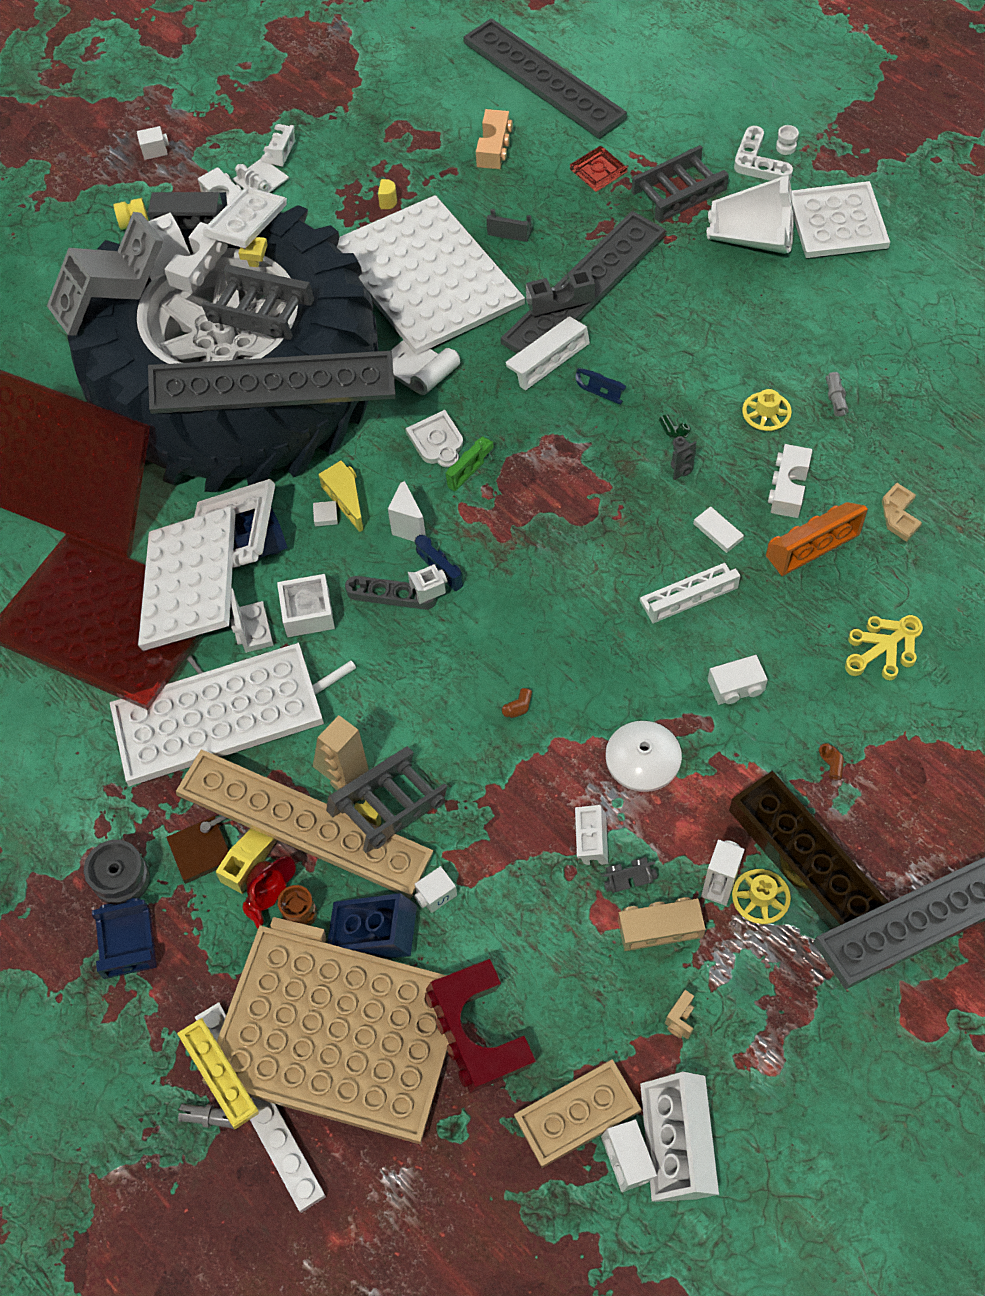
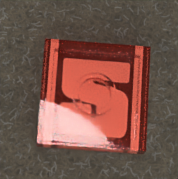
[570,145,627,192]

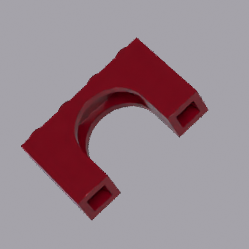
[425,959,536,1093]

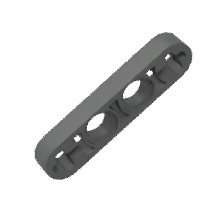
[345,576,437,610]

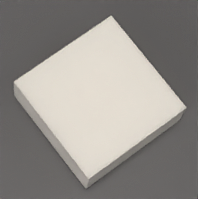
[313,501,338,527]

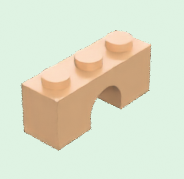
[476,109,513,169]

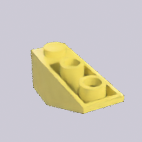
[216,828,277,894]

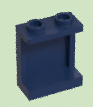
[92,898,157,979]

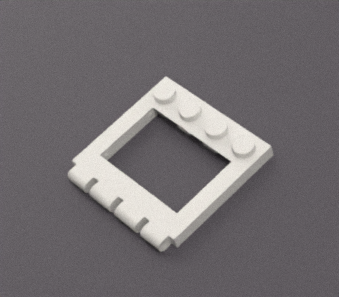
[194,479,275,568]

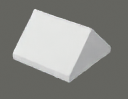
[388,481,426,542]

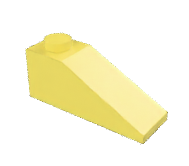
[318,461,363,532]

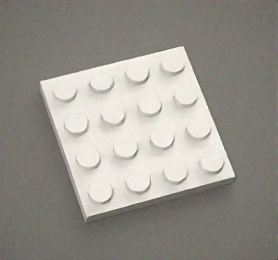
[791,181,890,258]

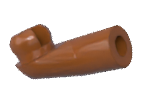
[502,688,532,718]
[819,743,844,781]

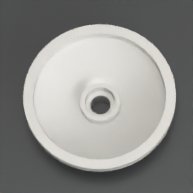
[606,721,682,792]

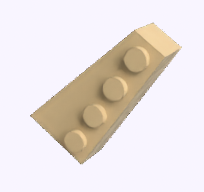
[313,715,369,790]

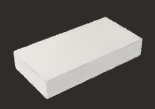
[693,507,744,553]

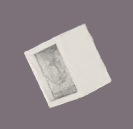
[277,574,335,638]

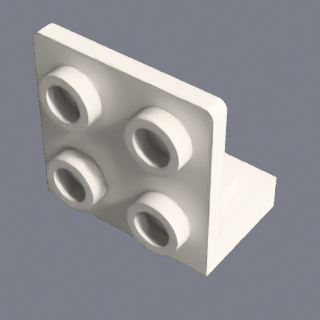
[230,588,274,653]

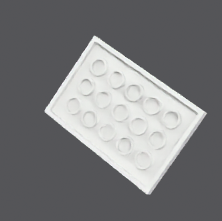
[138,506,236,651]

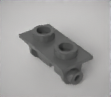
[671,436,697,480]
[600,857,658,893]

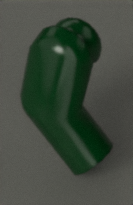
[659,415,690,438]

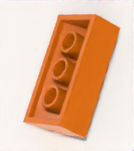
[766,502,868,576]

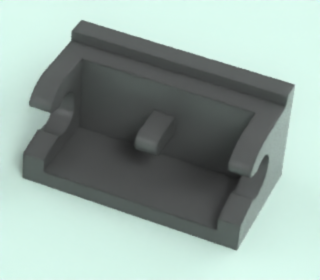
[487,209,532,242]

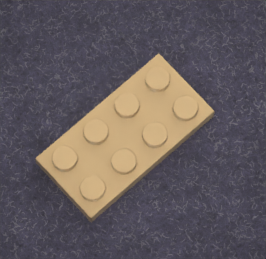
[514,1059,642,1168]

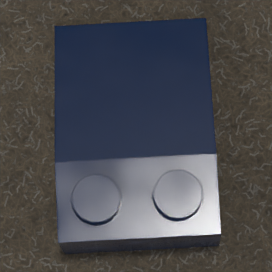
[234,507,288,560]
[327,893,417,958]

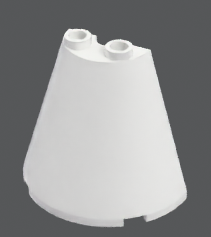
[707,175,794,254]

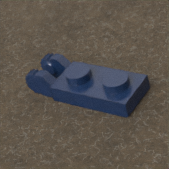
[415,534,463,591]

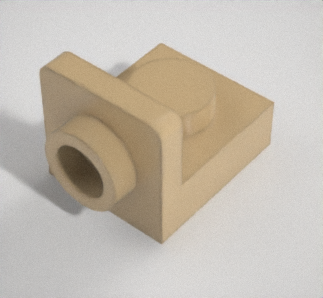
[665,990,695,1039]

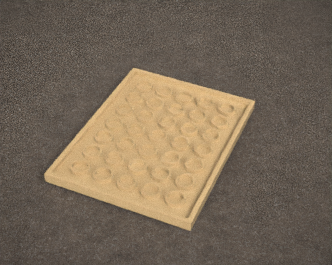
[202,926,449,1145]

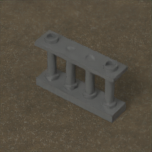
[632,145,729,223]
[201,265,314,340]
[326,746,448,853]

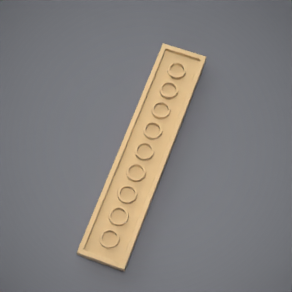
[176,749,433,899]

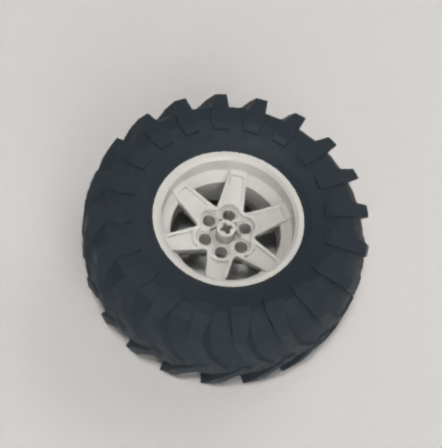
[67,192,378,492]

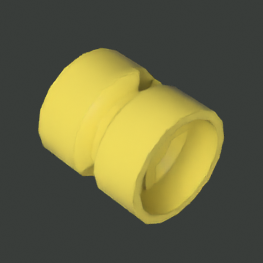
[114,198,149,230]

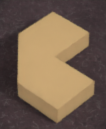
[882,483,922,542]

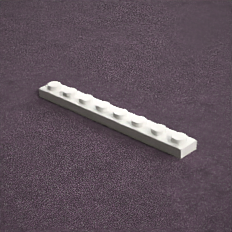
[195,1003,326,1213]

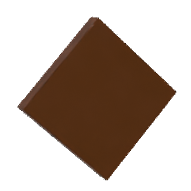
[166,816,229,884]

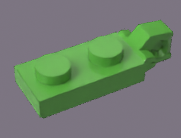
[445,436,494,491]

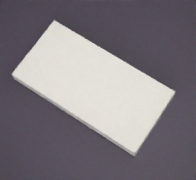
[203,186,287,248]

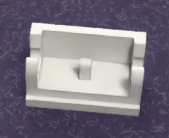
[261,124,295,166]
[575,805,608,865]
[601,1119,657,1192]

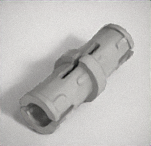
[825,372,849,416]
[178,1103,234,1129]

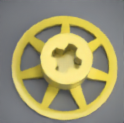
[742,389,792,431]
[732,869,791,924]

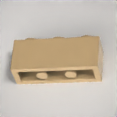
[618,897,706,951]

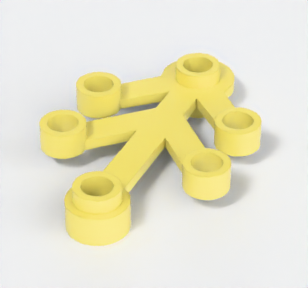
[845,615,923,680]

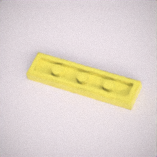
[177,1018,259,1130]

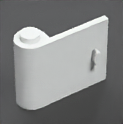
[391,340,460,395]

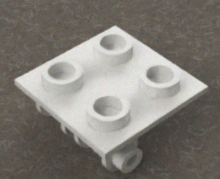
[232,158,289,193]

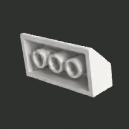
[640,1072,719,1202]

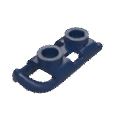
[575,368,626,405]

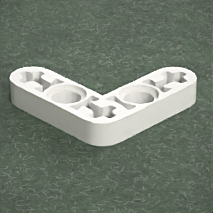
[734,126,793,181]

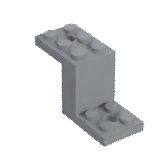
[47,212,163,335]

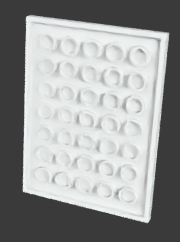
[337,195,525,355]

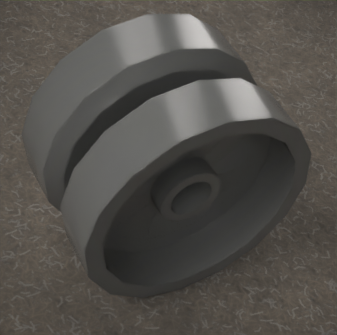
[83,840,150,905]

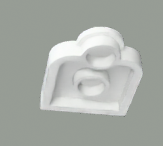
[406,410,463,468]

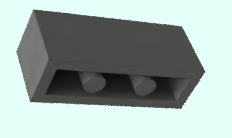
[148,192,223,229]

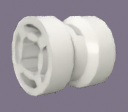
[776,125,799,155]

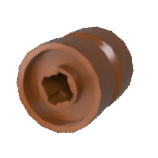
[277,885,317,926]

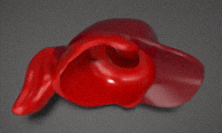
[243,855,296,929]

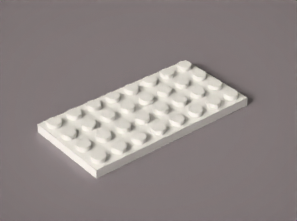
[110,643,324,786]

